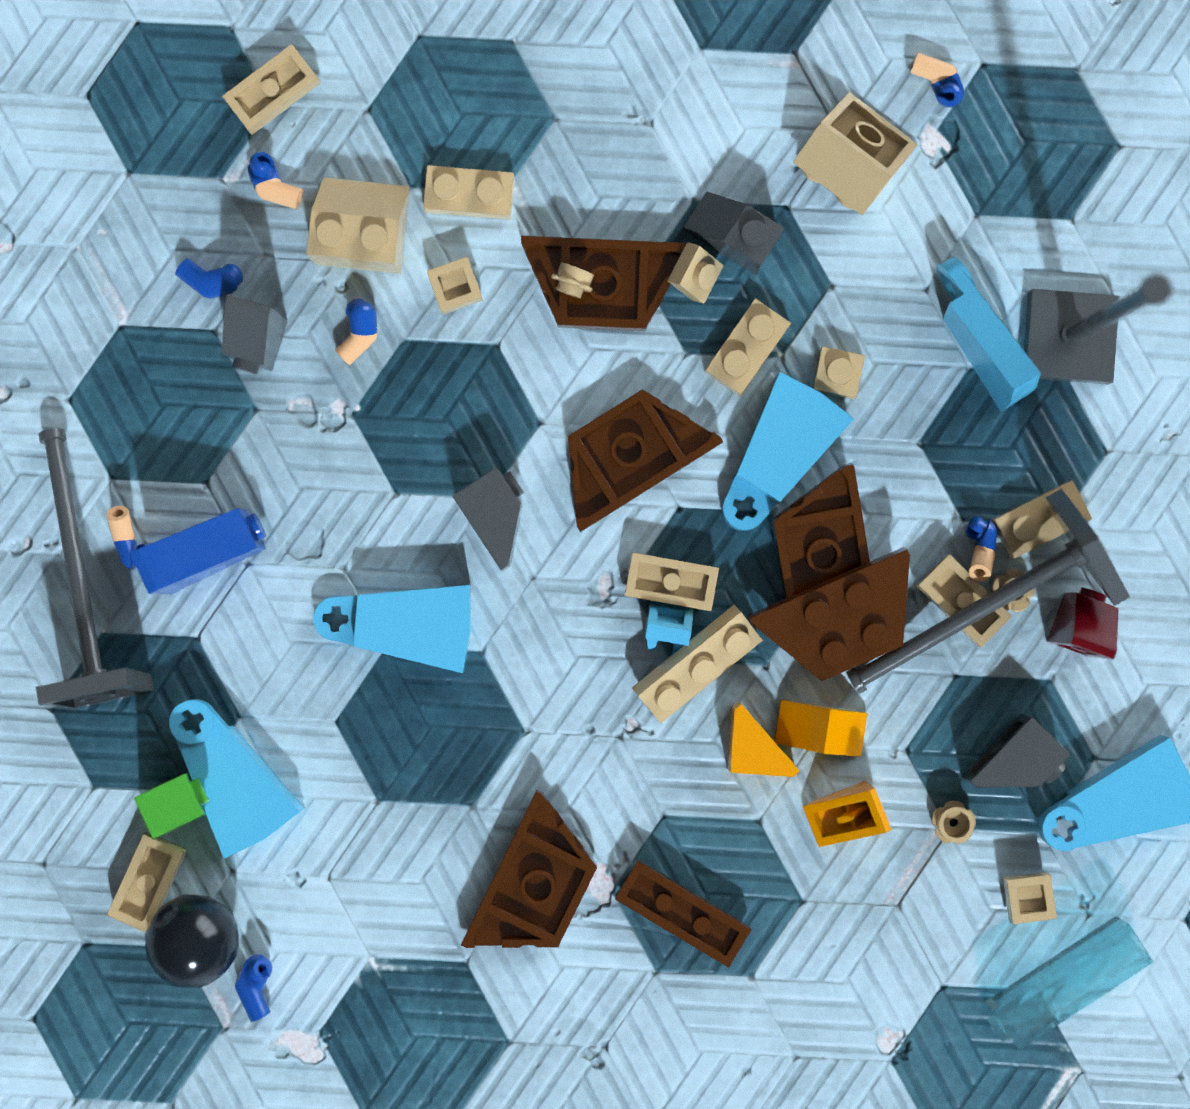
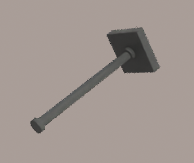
[1024,274,1172,385]
[36,428,154,710]
[846,488,1130,694]

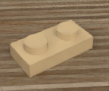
[222,44,321,135]
[423,165,515,220]
[705,298,791,396]
[991,480,1092,559]
[624,552,719,611]
[916,554,1012,647]
[107,832,188,933]

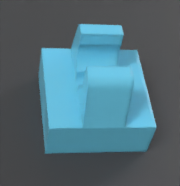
[645,600,693,655]

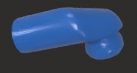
[175,258,243,299]
[235,954,273,1022]

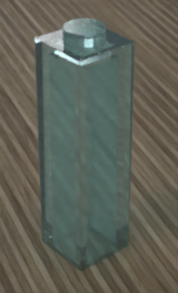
[985,916,1154,1050]

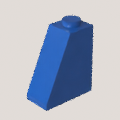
[130,508,266,594]

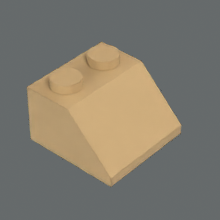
[793,92,918,215]
[306,177,410,274]

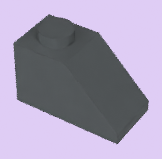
[683,191,785,276]
[221,294,288,375]
[452,467,524,571]
[962,714,1071,788]

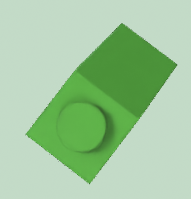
[134,773,210,839]

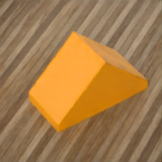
[774,699,868,757]
[727,701,800,777]
[802,781,892,847]

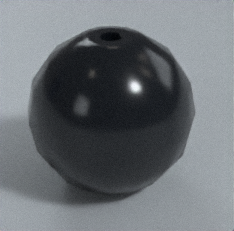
[145,894,239,988]

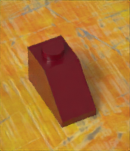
[1047,587,1119,660]

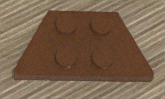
[521,236,687,331]
[568,389,723,533]
[771,463,870,599]
[748,547,910,681]
[461,790,597,948]

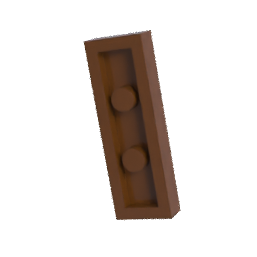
[615,859,751,968]

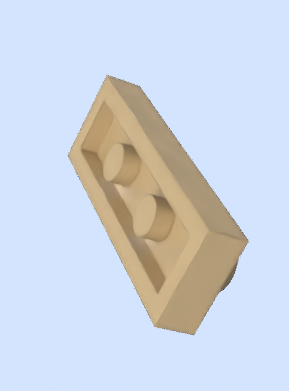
[632,605,763,723]

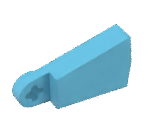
[936,256,1041,412]
[722,372,854,531]
[313,585,472,673]
[169,699,305,859]
[1038,735,1190,851]

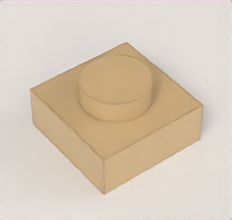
[668,242,724,304]
[427,256,483,315]
[812,346,865,400]
[1003,872,1057,924]

